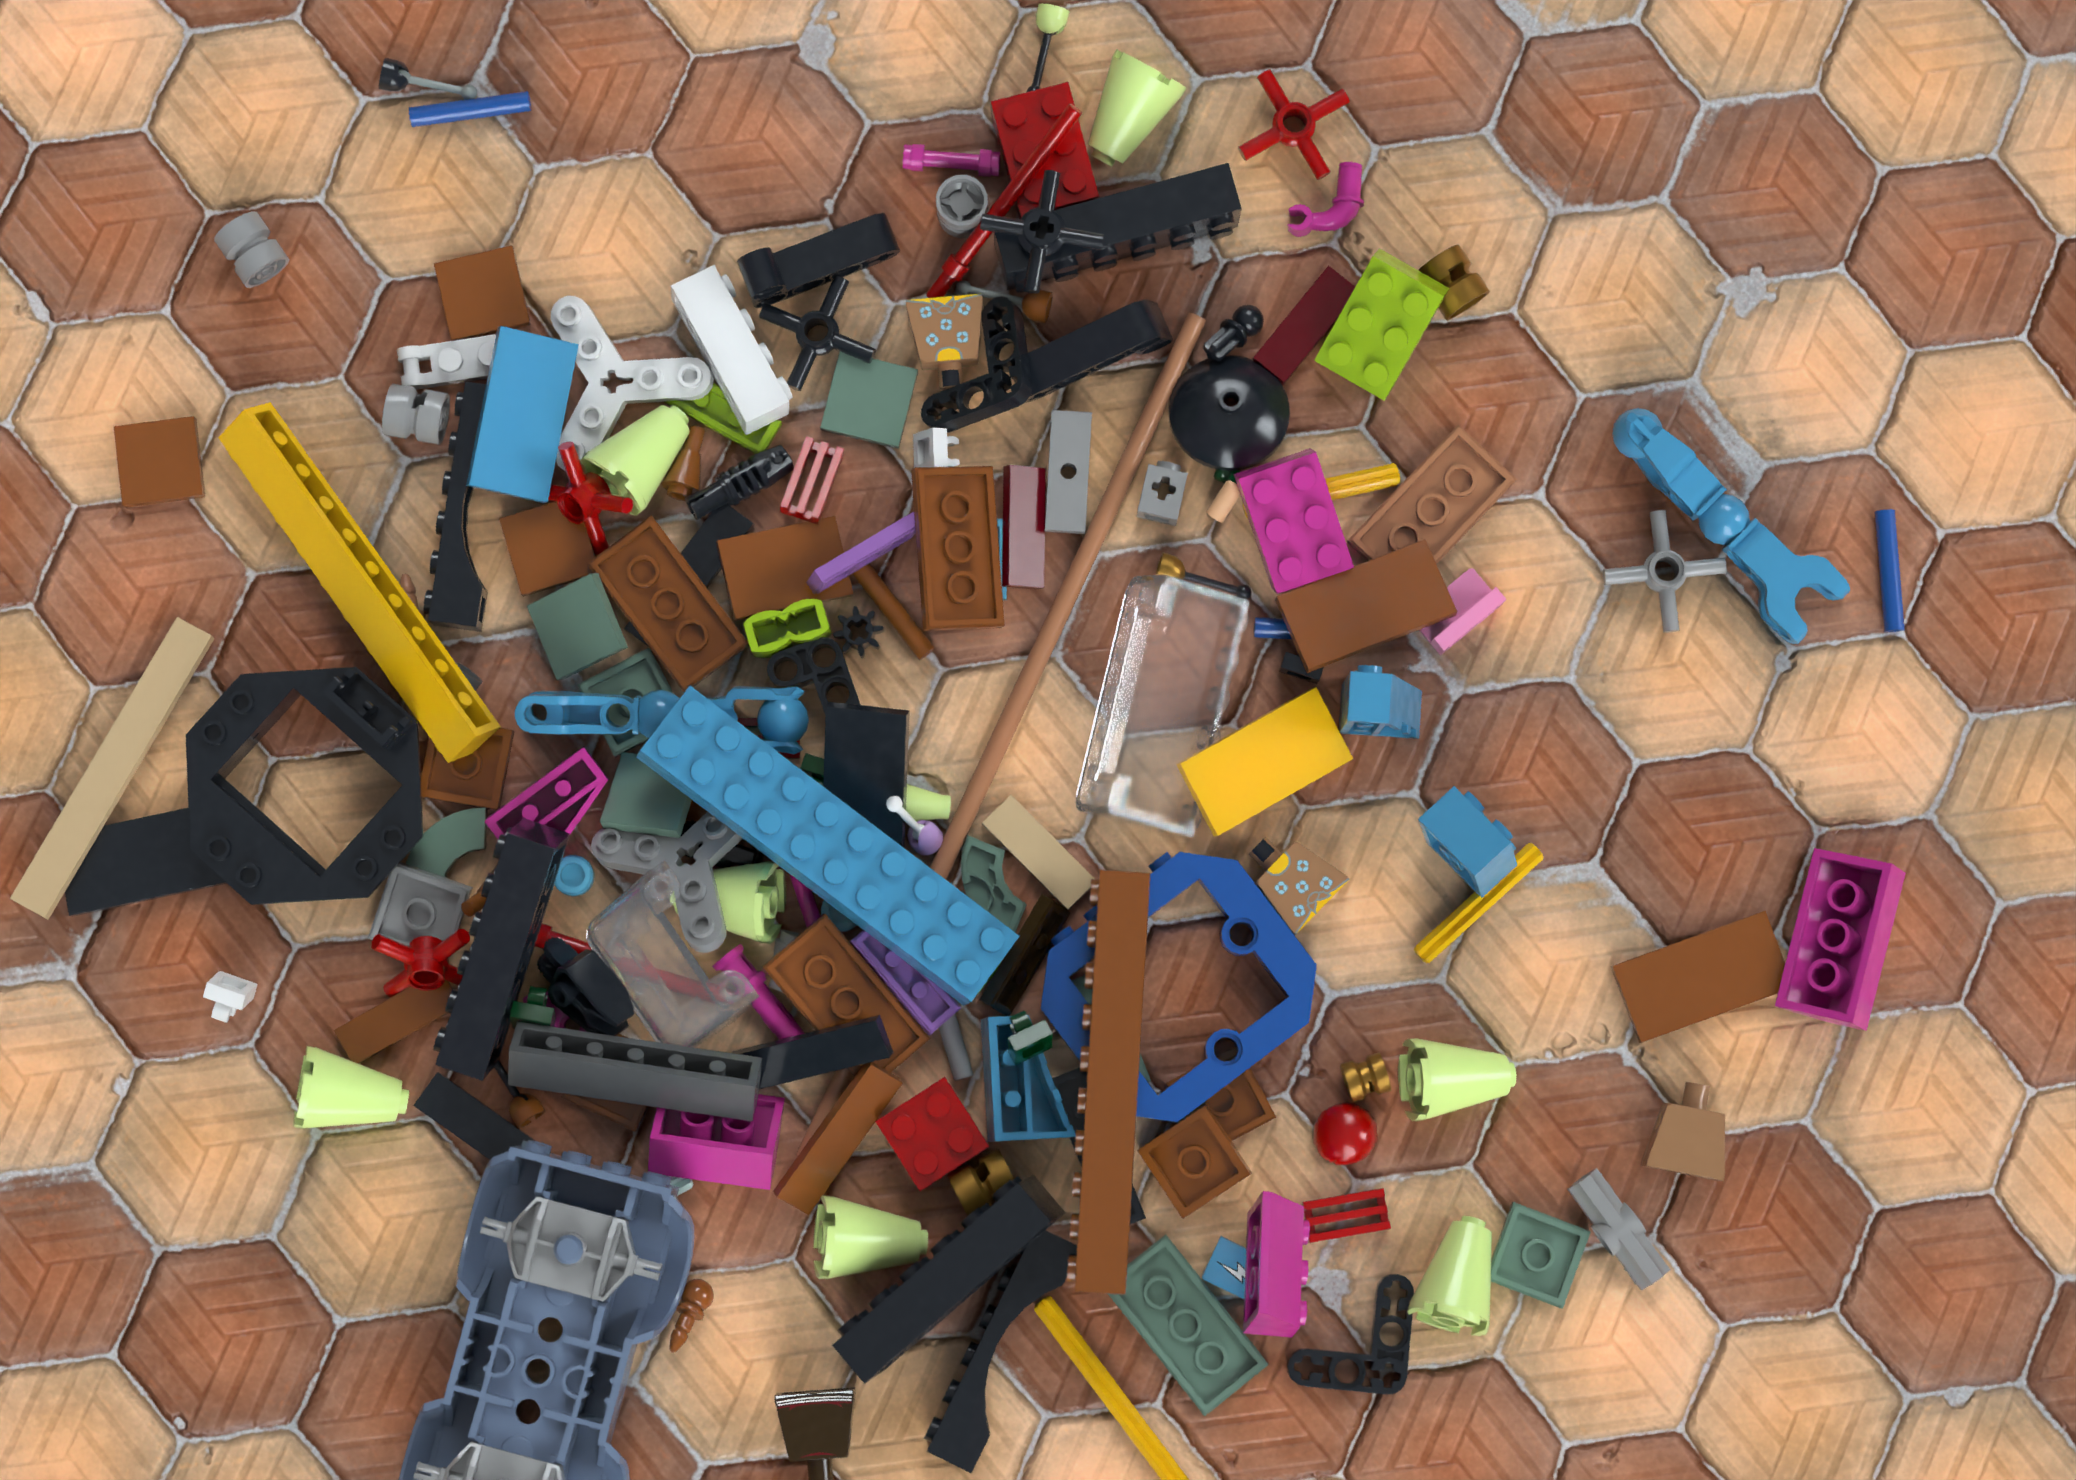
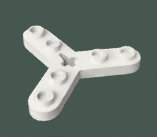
[551,296,714,474]

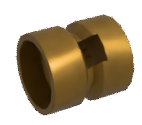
[1419,244,1490,321]
[947,1148,1014,1216]

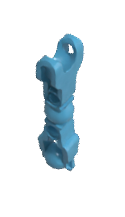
[1612,408,1850,644]
[514,686,809,754]

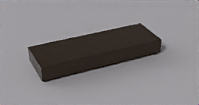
[979,894,1070,1016]

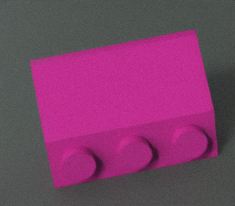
[648,1094,785,1190]
[1243,1191,1310,1338]

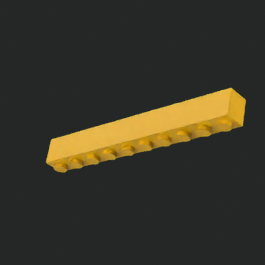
[218,402,501,763]

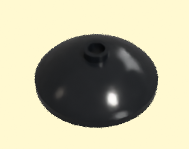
[1169,355,1290,471]

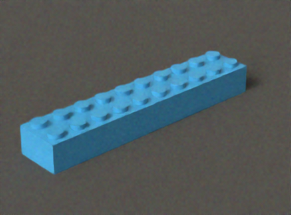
[636,686,1020,1006]

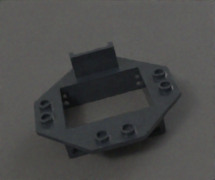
[186,666,423,905]

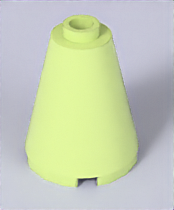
[1088,49,1187,167]
[580,405,690,516]
[669,861,786,944]
[1398,1038,1516,1121]
[293,1046,409,1129]
[813,1195,928,1279]
[1407,1216,1492,1336]

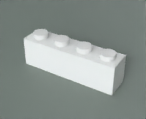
[671,265,793,435]

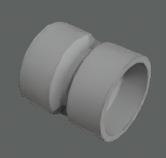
[936,175,988,238]
[214,211,289,288]
[382,383,450,445]

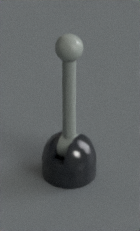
[379,57,477,100]

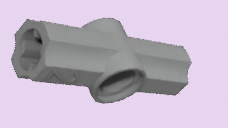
[1568,1168,1670,1290]

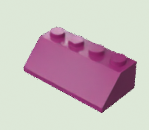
[1775,848,1906,1031]

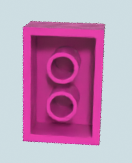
[1234,448,1354,594]

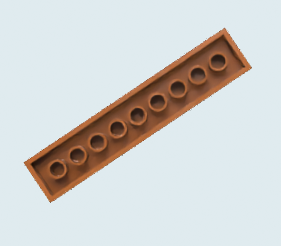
[1067,870,1150,1295]

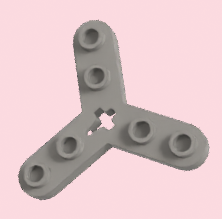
[591,812,743,953]

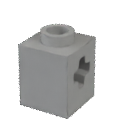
[1137,461,1188,526]

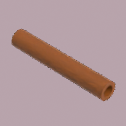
[852,563,935,660]

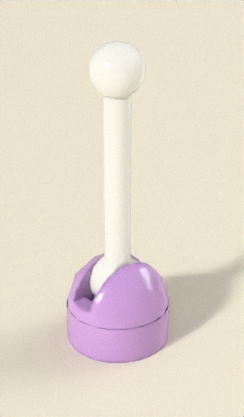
[886,796,943,855]

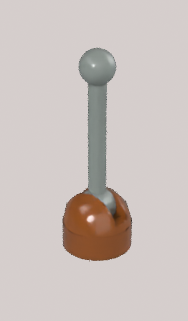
[955,280,1053,324]

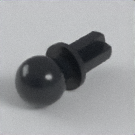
[1203,305,1264,361]

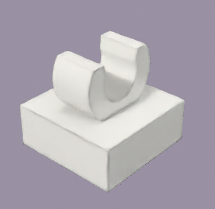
[913,427,960,468]
[203,971,258,1023]

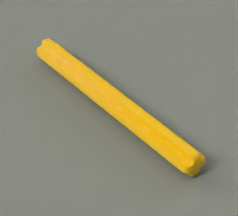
[1034,1296,1189,1480]

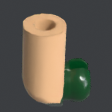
[1206,469,1242,523]

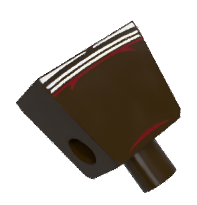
[774,1387,855,1480]

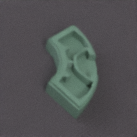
[406,808,487,878]
[961,835,1027,932]

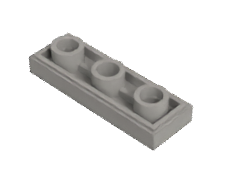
[1045,410,1092,534]

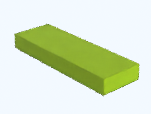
[664,383,782,454]

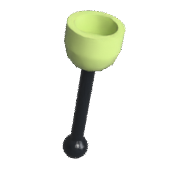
[1026,3,1069,92]

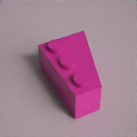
[484,746,608,839]

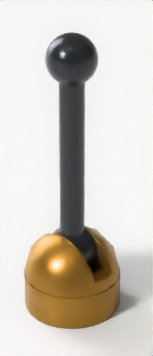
[1154,553,1252,601]

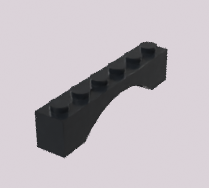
[423,381,488,632]
[924,1230,1077,1474]

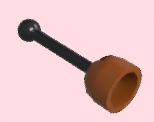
[494,1060,546,1129]

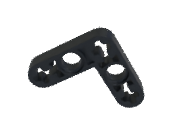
[921,296,1032,433]
[1287,1274,1414,1394]

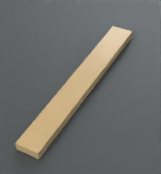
[10,617,215,920]

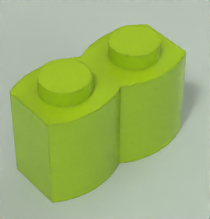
[743,599,832,658]

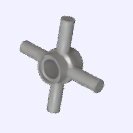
[1603,510,1727,633]

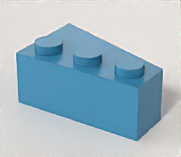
[1339,665,1422,739]
[981,1015,1076,1142]

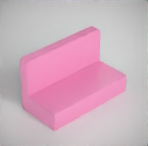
[1419,568,1506,656]

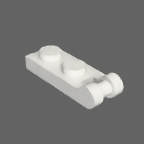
[397,334,496,390]

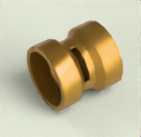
[1340,1052,1392,1103]

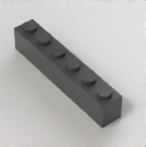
[508,1022,762,1121]

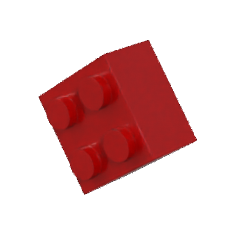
[875,1077,990,1191]

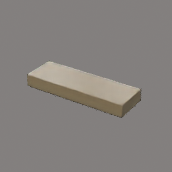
[982,795,1095,910]

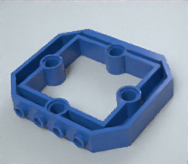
[1040,852,1317,1122]

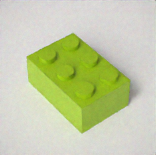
[1314,248,1450,401]

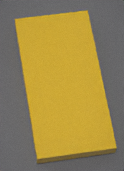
[1176,687,1353,836]

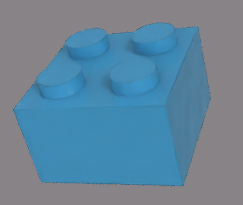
[1418,786,1517,898]

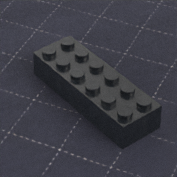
[993,163,1242,293]
[433,818,570,1081]
[833,1175,1066,1384]

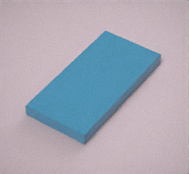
[466,326,579,503]

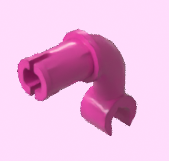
[1288,162,1364,237]

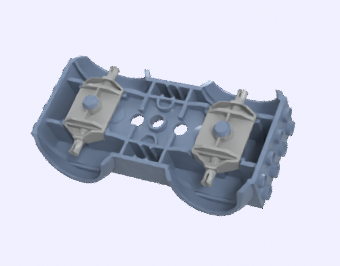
[398,1140,695,1480]

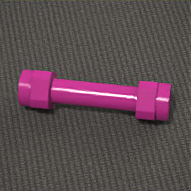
[903,144,1000,177]

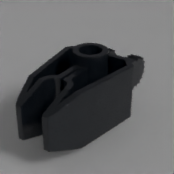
[537,937,634,1036]

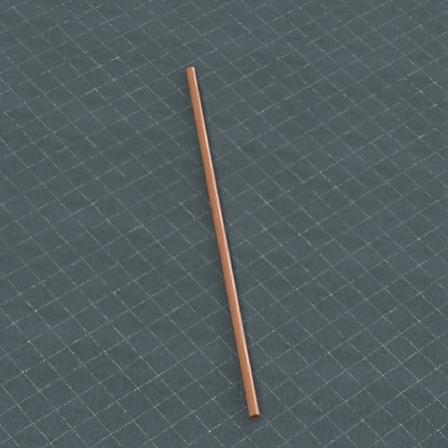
[796,313,1206,1156]

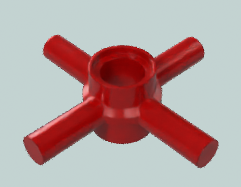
[1238,69,1350,180]
[548,441,633,554]
[371,928,470,997]

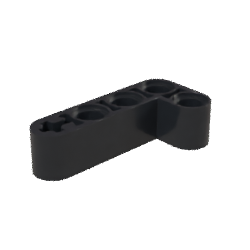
[737,213,900,308]
[1013,300,1173,403]
[767,637,861,716]

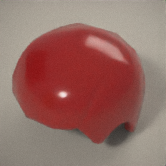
[1313,1102,1378,1166]

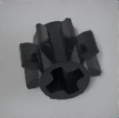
[833,606,884,658]

